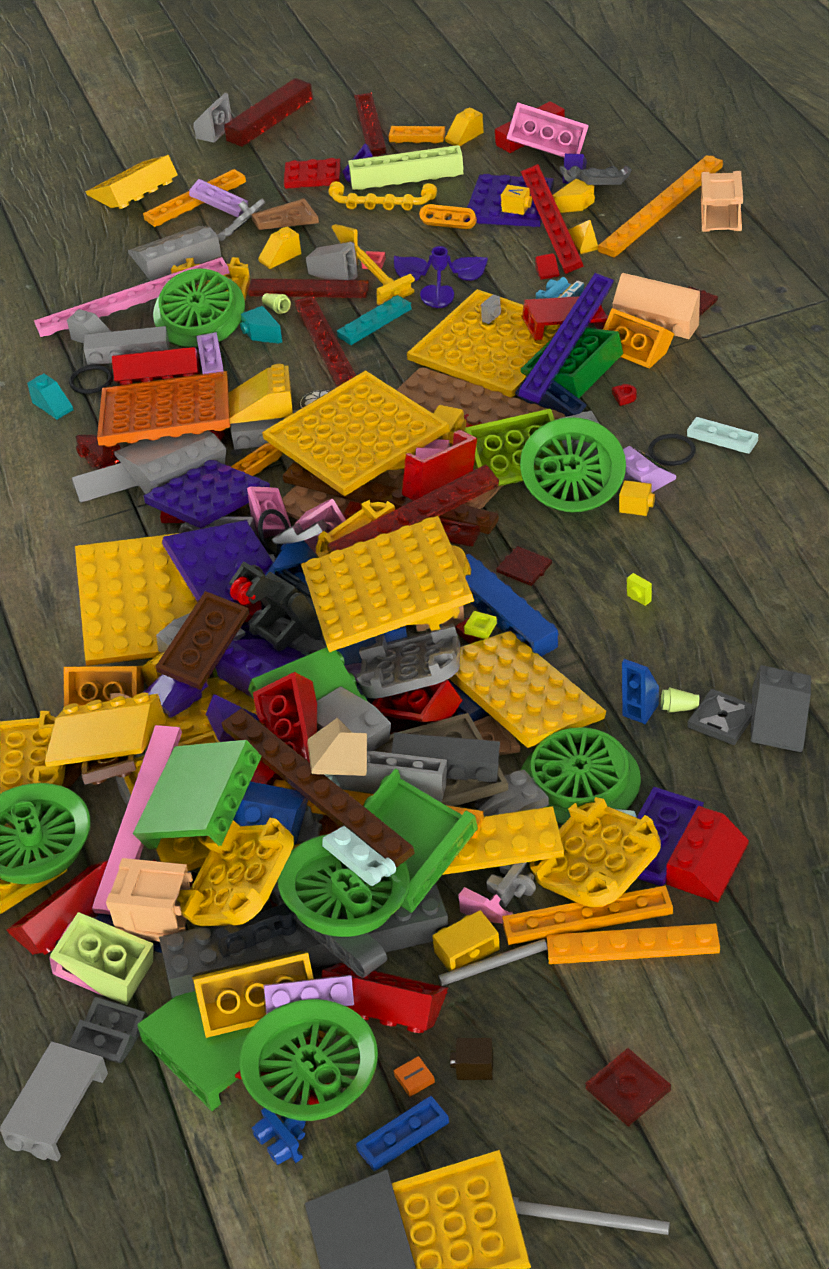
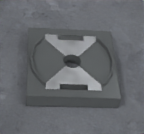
[688,689,752,745]

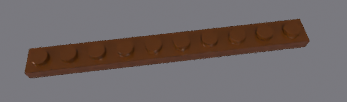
[283,462,499,534]
[221,708,415,868]

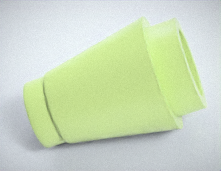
[262,293,291,314]
[661,687,699,713]

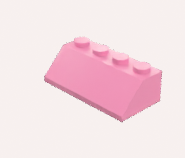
[506,103,589,158]

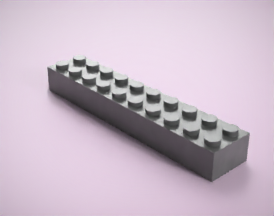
[159,883,448,999]

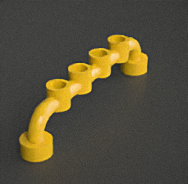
[328,182,437,210]

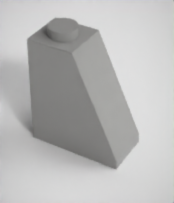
[306,242,358,286]

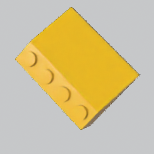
[85,155,178,209]
[229,364,293,424]
[45,693,166,767]

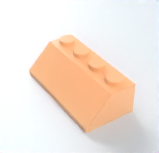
[612,273,700,339]

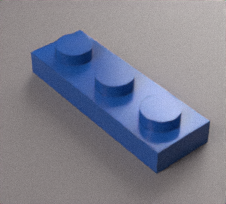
[356,1096,449,1172]

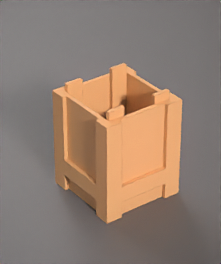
[701,171,743,232]
[106,858,193,942]

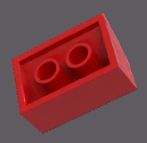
[372,680,463,722]
[666,806,749,903]

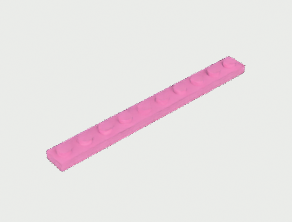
[34,257,229,337]

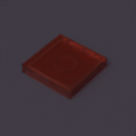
[585,1048,671,1127]

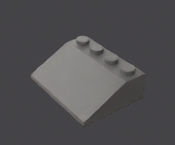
[128,226,221,281]
[115,430,226,494]

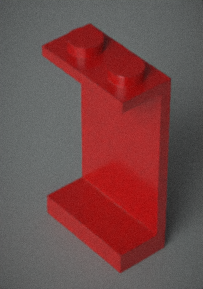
[522,296,608,340]
[402,430,477,503]

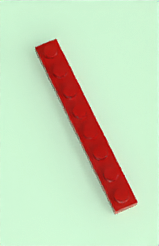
[520,164,584,274]

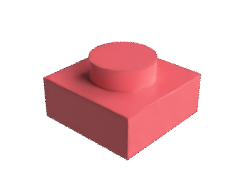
[361,251,386,269]

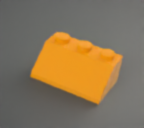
[603,308,674,369]
[64,666,144,707]

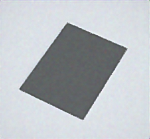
[305,1169,416,1269]

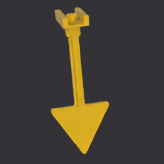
[332,224,415,306]

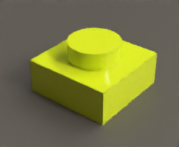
[627,573,652,606]
[464,611,497,639]

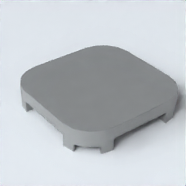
[356,623,460,699]

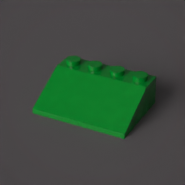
[520,328,623,399]

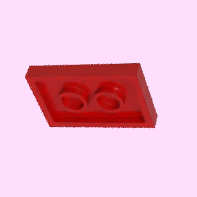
[284,158,341,189]

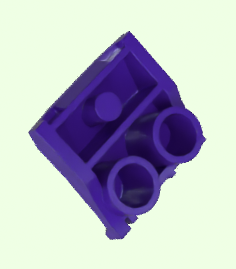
[143,674,208,718]

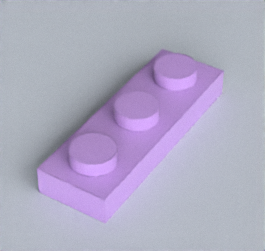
[189,179,248,217]
[197,332,224,374]
[263,975,354,1014]

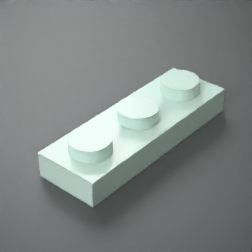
[687,417,758,454]

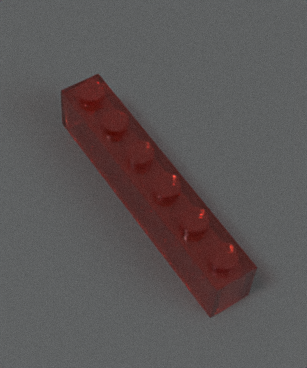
[224,78,313,147]

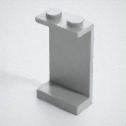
[0,1041,108,1161]

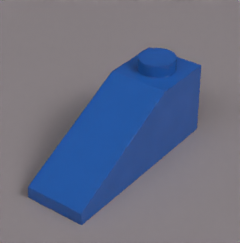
[265,540,317,577]
[622,659,659,724]

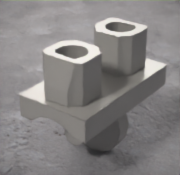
[487,862,536,908]

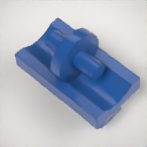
[251,1108,306,1165]

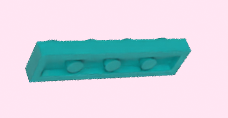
[337,295,411,345]

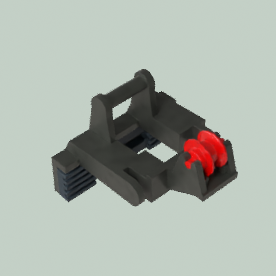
[229,562,323,651]

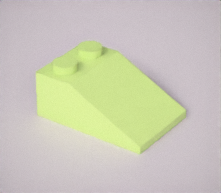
[50,912,154,1005]

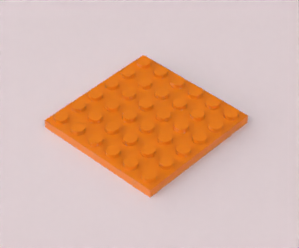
[97,371,230,447]

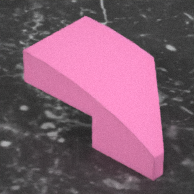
[459,887,513,924]

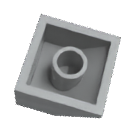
[194,93,233,143]

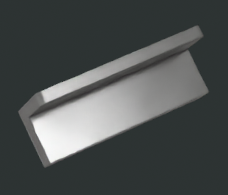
[71,463,139,503]

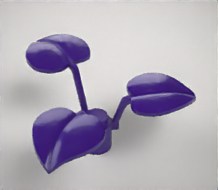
[394,246,488,308]

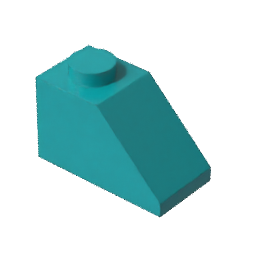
[240,306,282,344]
[27,373,74,420]

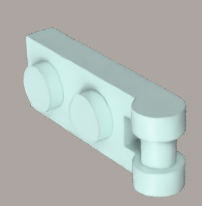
[322,826,396,886]

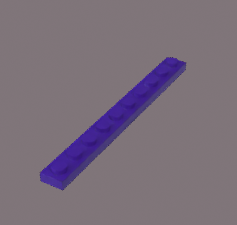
[518,273,614,404]

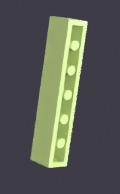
[348,145,464,190]

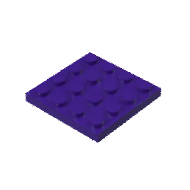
[464,174,554,227]
[143,460,270,529]
[162,520,273,604]

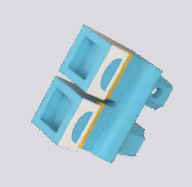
[536,277,584,299]

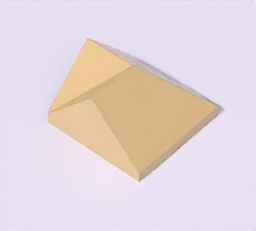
[307,718,367,776]

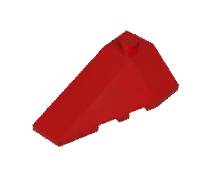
[253,672,317,763]

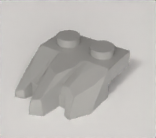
[474,769,549,817]

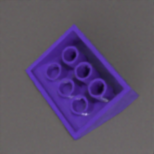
[215,639,306,698]

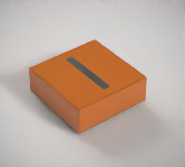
[393,1056,435,1097]

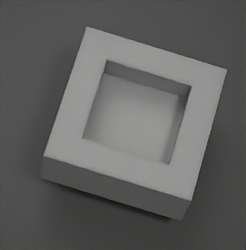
[481,294,501,324]

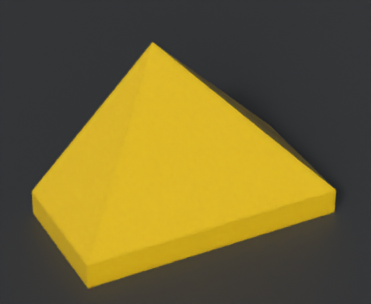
[568,220,598,254]

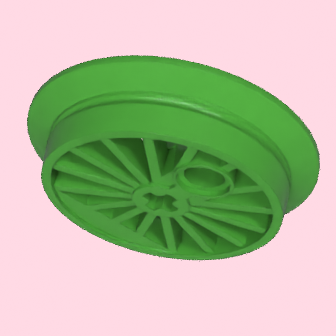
[153,269,245,348]
[520,417,626,512]
[521,727,641,825]
[0,783,91,884]
[278,834,410,937]
[239,999,378,1121]

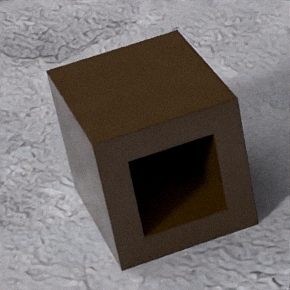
[450,1038,493,1080]

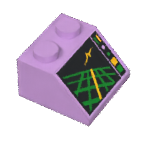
[622,446,676,492]

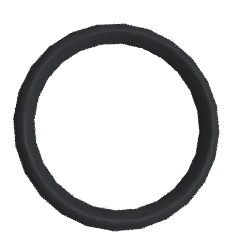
[69,365,113,394]
[648,434,696,466]
[258,509,290,557]

